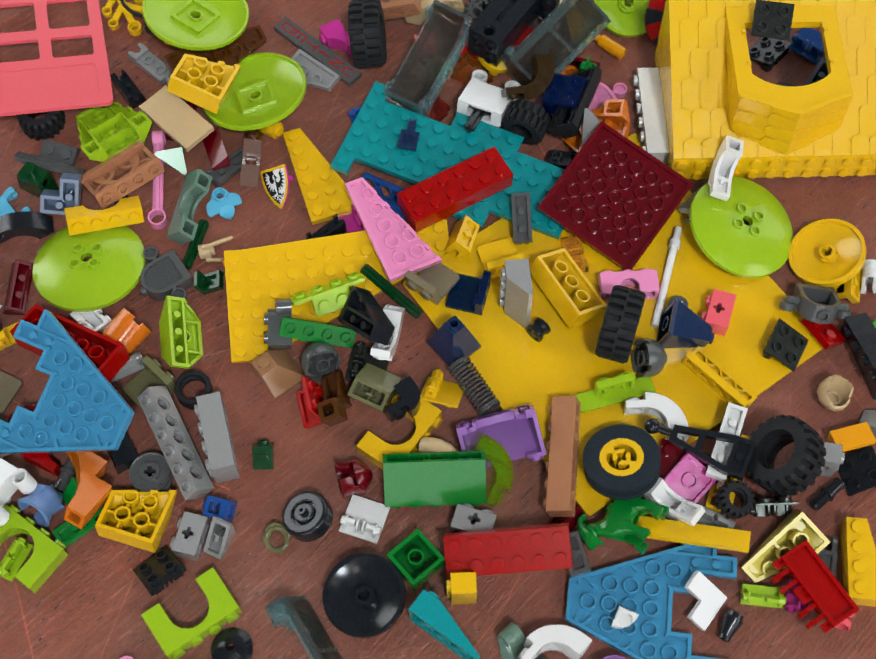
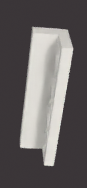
[705,402,748,487]

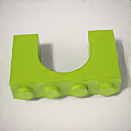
[0,504,68,593]
[141,567,242,659]

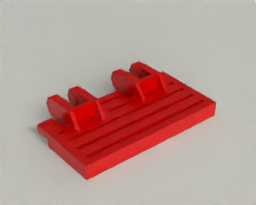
[771,540,860,634]

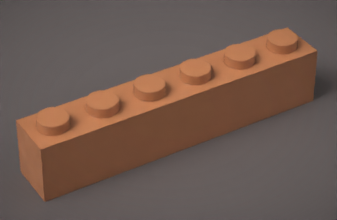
[543,396,581,517]

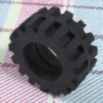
[715,480,756,520]

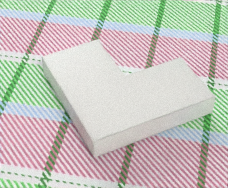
[684,571,727,631]

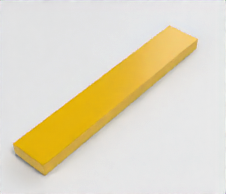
[636,516,751,553]

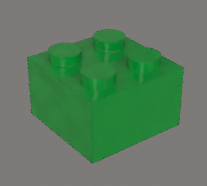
[386,529,445,592]

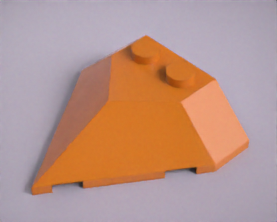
[560,99,631,153]

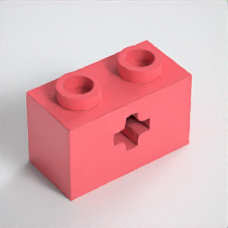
[701,289,736,336]

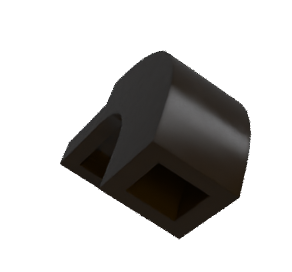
[501,53,555,101]

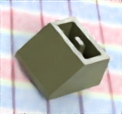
[347,363,402,414]

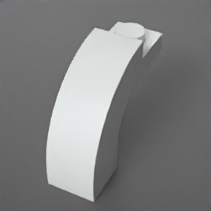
[370,304,405,361]
[624,392,690,443]
[518,625,592,659]

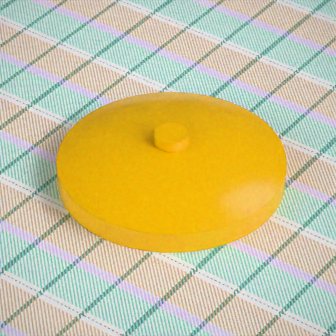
[788,219,867,287]

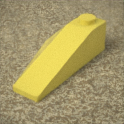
[741,508,830,583]

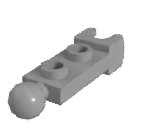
[128,43,171,86]

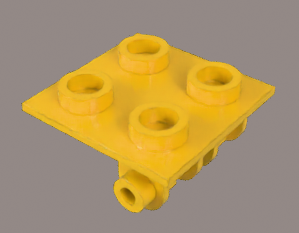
[420,369,466,408]

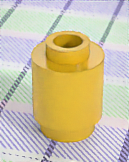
[258,122,284,139]

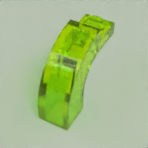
[475,434,514,508]

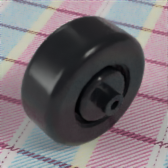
[282,491,333,542]

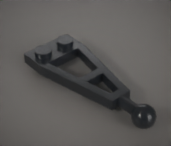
[644,418,756,481]

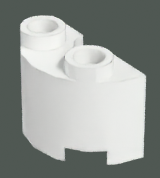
[70,309,111,333]

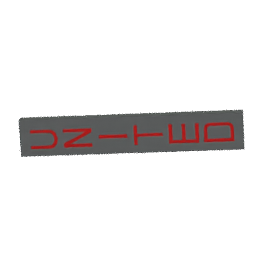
[274,17,362,87]

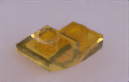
[560,235,589,273]

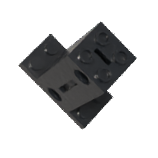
[467,0,560,67]

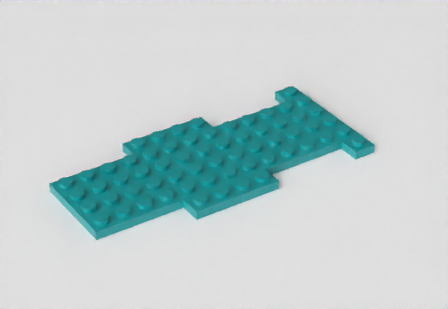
[331,81,565,240]

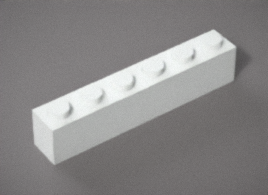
[633,68,670,164]

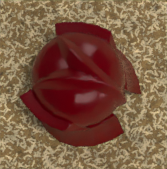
[335,458,373,499]

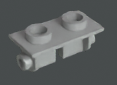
[110,351,144,383]
[696,504,736,529]

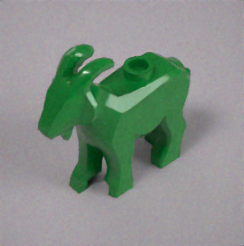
[577,495,669,555]

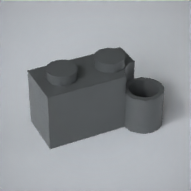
[264,299,292,350]

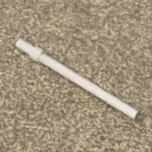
[651,226,682,328]

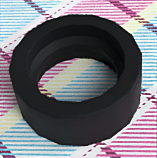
[174,370,213,410]

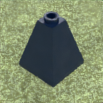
[656,299,714,348]
[427,316,481,369]

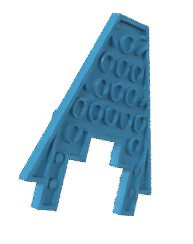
[0,309,135,454]
[565,544,737,659]

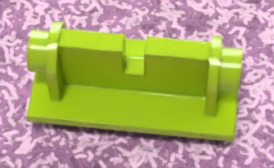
[0,537,34,582]
[740,583,786,608]

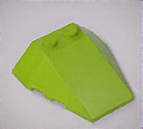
[76,101,152,162]

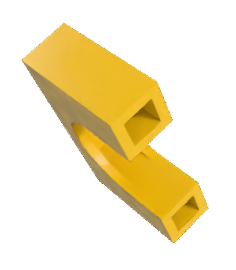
[356,396,443,470]

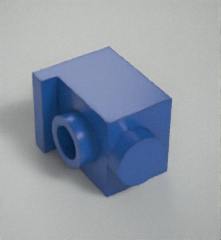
[203,495,237,522]

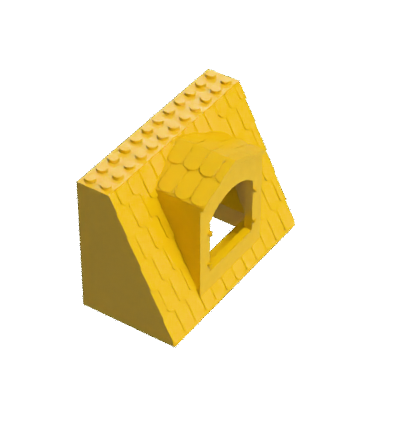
[654,0,876,180]

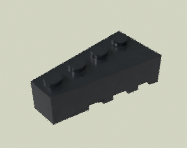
[841,312,876,400]

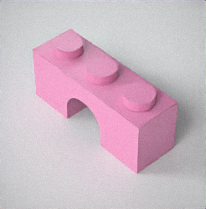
[598,268,660,301]

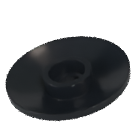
[211,628,253,659]

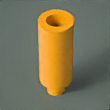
[594,34,627,60]

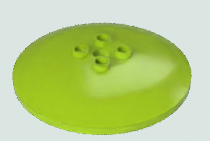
[142,0,249,51]
[203,53,307,131]
[689,176,793,278]
[33,226,146,312]

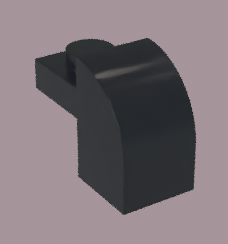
[386,376,421,422]

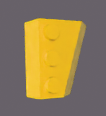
[167,54,241,114]
[95,490,177,553]

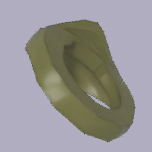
[263,523,290,553]

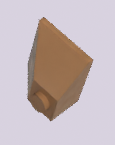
[251,349,306,400]

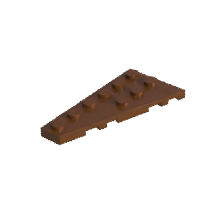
[163,25,267,103]

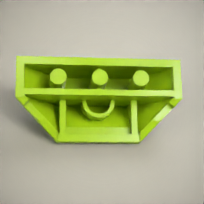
[159,295,203,369]

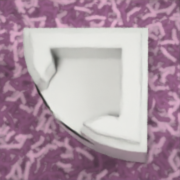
[611,606,639,629]

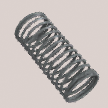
[448,356,500,416]

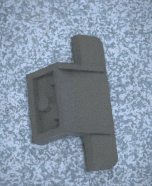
[14,139,85,175]

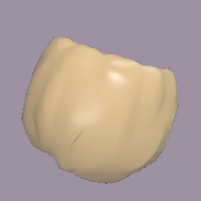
[816,375,854,412]

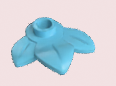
[206,187,242,220]

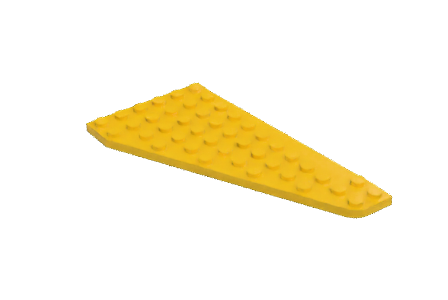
[224,219,449,364]

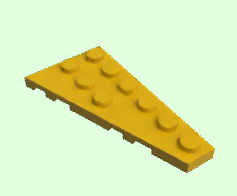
[283,128,353,225]

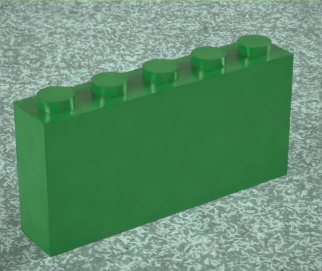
[383,451,486,508]

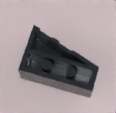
[338,286,395,346]

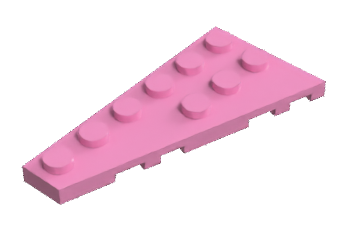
[345,177,442,282]

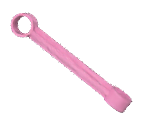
[148,130,168,230]

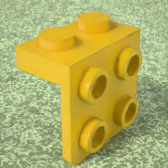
[477,237,524,280]

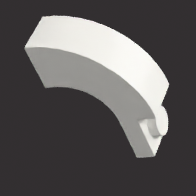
[708,135,744,201]
[642,477,705,526]

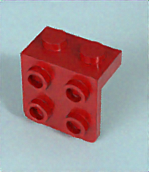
[296,376,323,429]

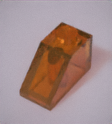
[452,52,493,85]

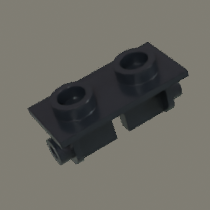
[546,149,577,169]

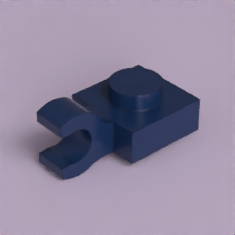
[398,119,420,152]

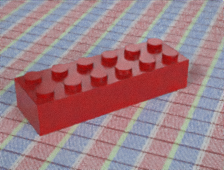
[397,146,514,232]
[10,304,130,382]
[443,523,573,578]

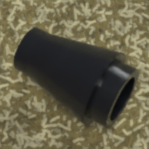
[717,609,744,643]

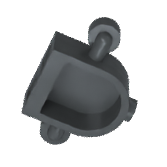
[139,246,194,301]
[779,283,852,324]

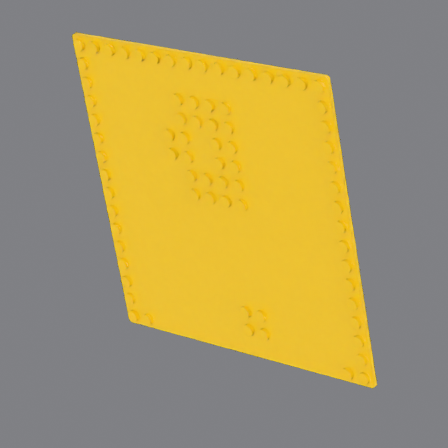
[403,133,824,516]

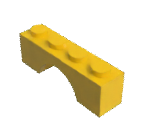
[64,196,144,236]

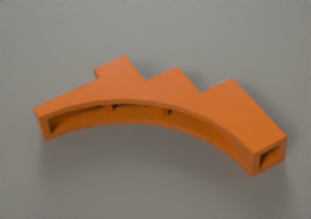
[64,451,112,529]

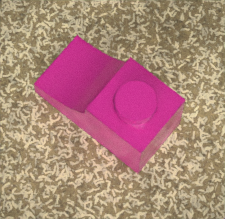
[319,19,352,57]

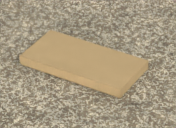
[139,85,214,152]

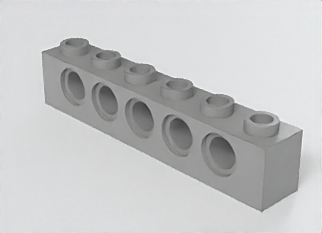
[137,386,214,500]

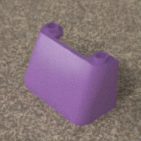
[456,404,547,470]

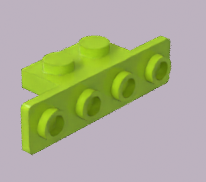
[289,272,365,317]
[576,372,656,413]

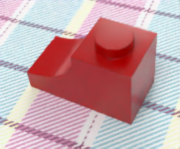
[20,452,60,477]

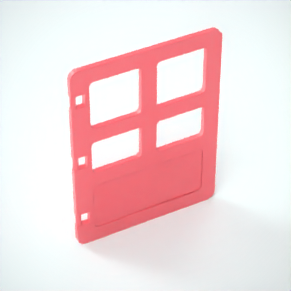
[0,0,114,117]

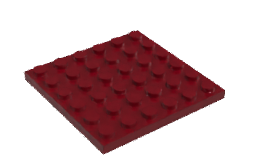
[537,121,694,270]

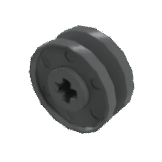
[129,452,174,492]

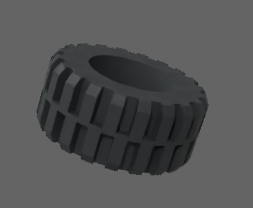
[348,0,387,68]
[595,285,646,363]
[746,415,826,497]

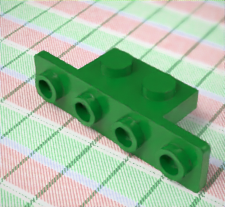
[278,317,357,348]

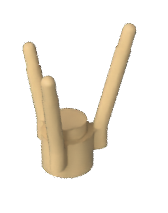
[198,236,233,263]

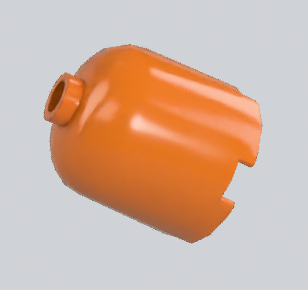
[102,308,151,355]

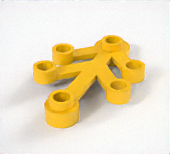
[102,0,143,37]

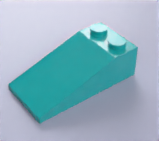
[408,589,480,659]

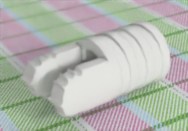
[860,259,876,294]

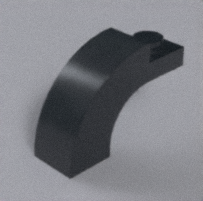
[0,211,53,244]

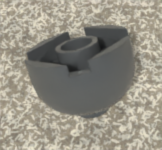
[631,339,667,377]
[301,342,341,381]

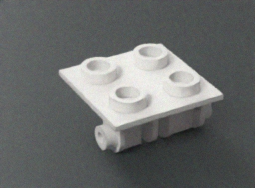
[339,494,391,544]

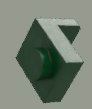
[193,270,224,295]
[252,439,274,470]

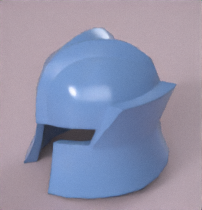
[17,484,64,527]

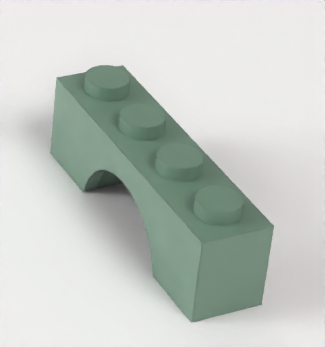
[166,168,213,245]

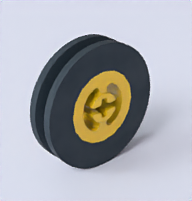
[583,424,661,500]

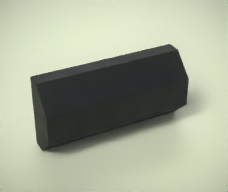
[547,66,602,139]

